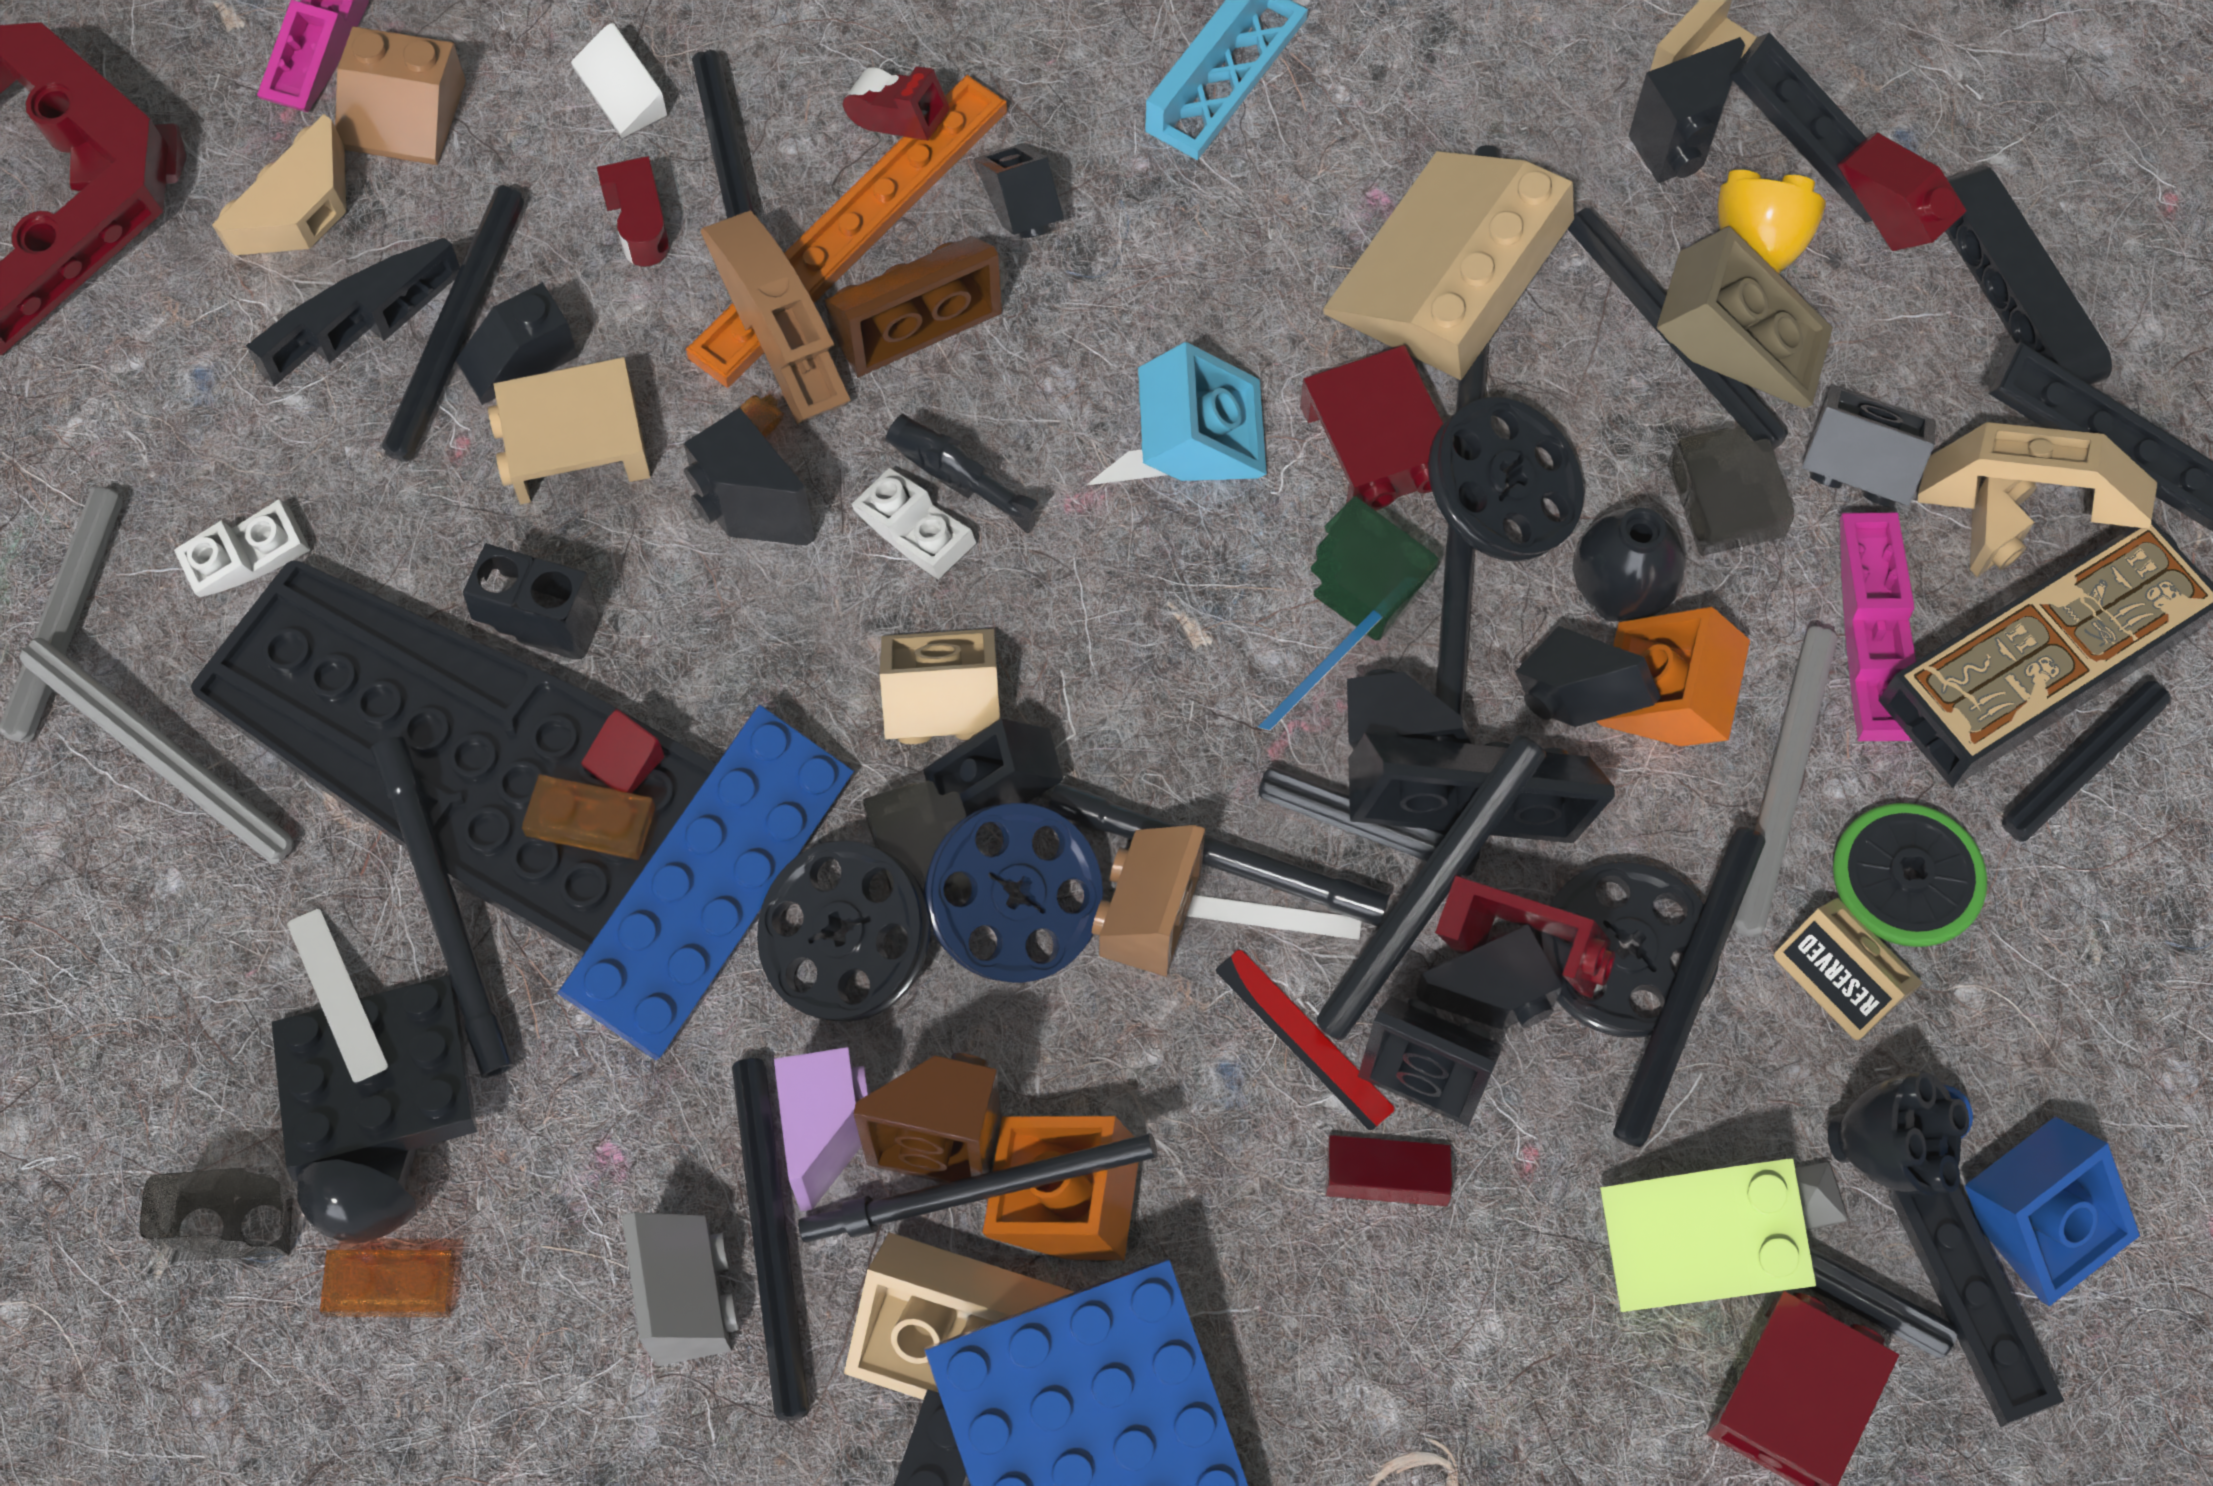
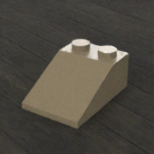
[1656,226,1833,409]

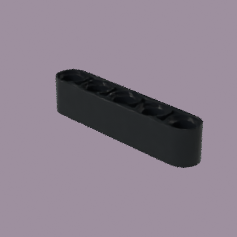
[1945,166,2112,385]

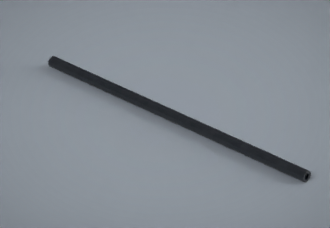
[1435,145,1501,832]

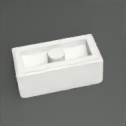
[571,22,667,138]

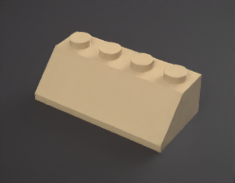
[844,1232,1074,1400]

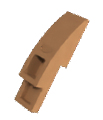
[700,210,851,425]

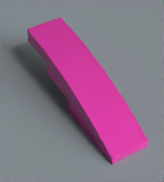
[257,0,370,113]
[1840,513,1916,741]

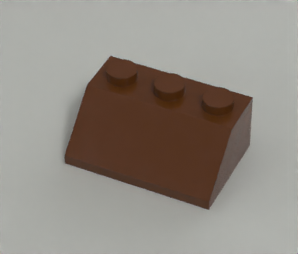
[825,236,1002,378]
[853,1053,1002,1183]

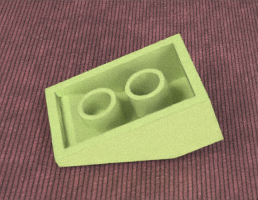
[1600,1158,1816,1312]

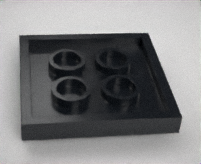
[271,975,478,1182]

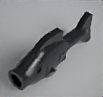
[885,413,1038,533]

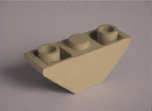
[212,114,346,256]

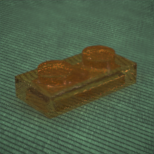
[522,774,655,860]
[320,1250,456,1318]

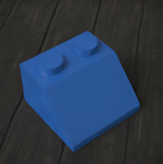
[1964,1116,2140,1307]

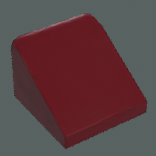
[581,709,665,799]

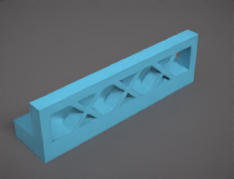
[1145,0,1308,160]

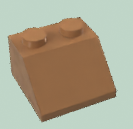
[335,26,466,165]
[1092,825,1206,977]

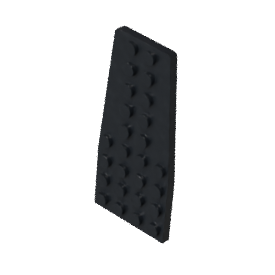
[191,561,716,957]

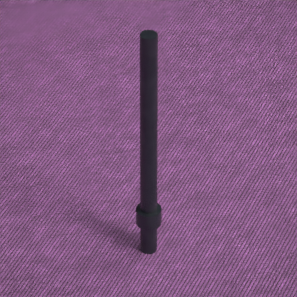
[798,1133,1157,1243]

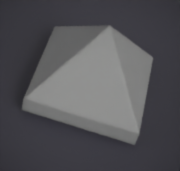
[1795,1162,1848,1231]

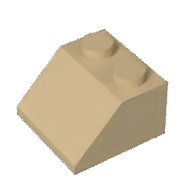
[880,629,1000,744]

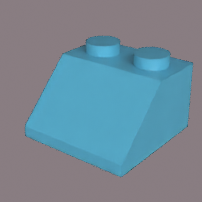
[1138,342,1267,481]

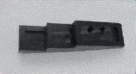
[246,238,460,386]

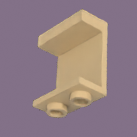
[488,357,651,505]

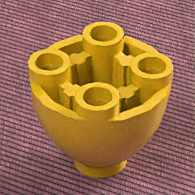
[1717,170,1826,275]

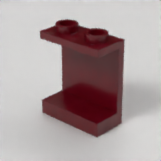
[1300,345,1457,513]
[1435,876,1615,998]
[1706,1291,1900,1486]

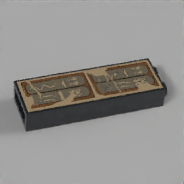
[1878,519,2213,788]

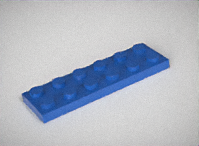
[557,704,854,1061]

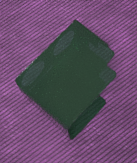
[1311,496,1439,641]

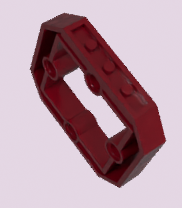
[0,22,168,355]

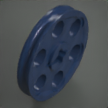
[925,803,1103,983]

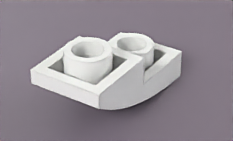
[852,468,976,580]
[174,499,310,597]

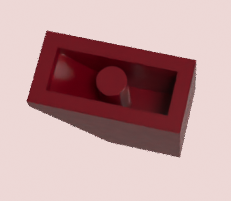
[1837,132,1967,251]

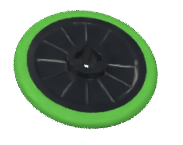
[1833,803,1987,947]

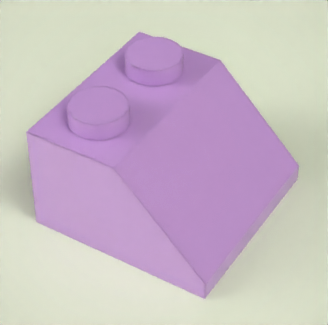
[774,1047,870,1212]

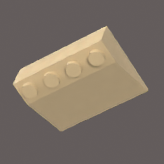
[1323,151,1574,380]

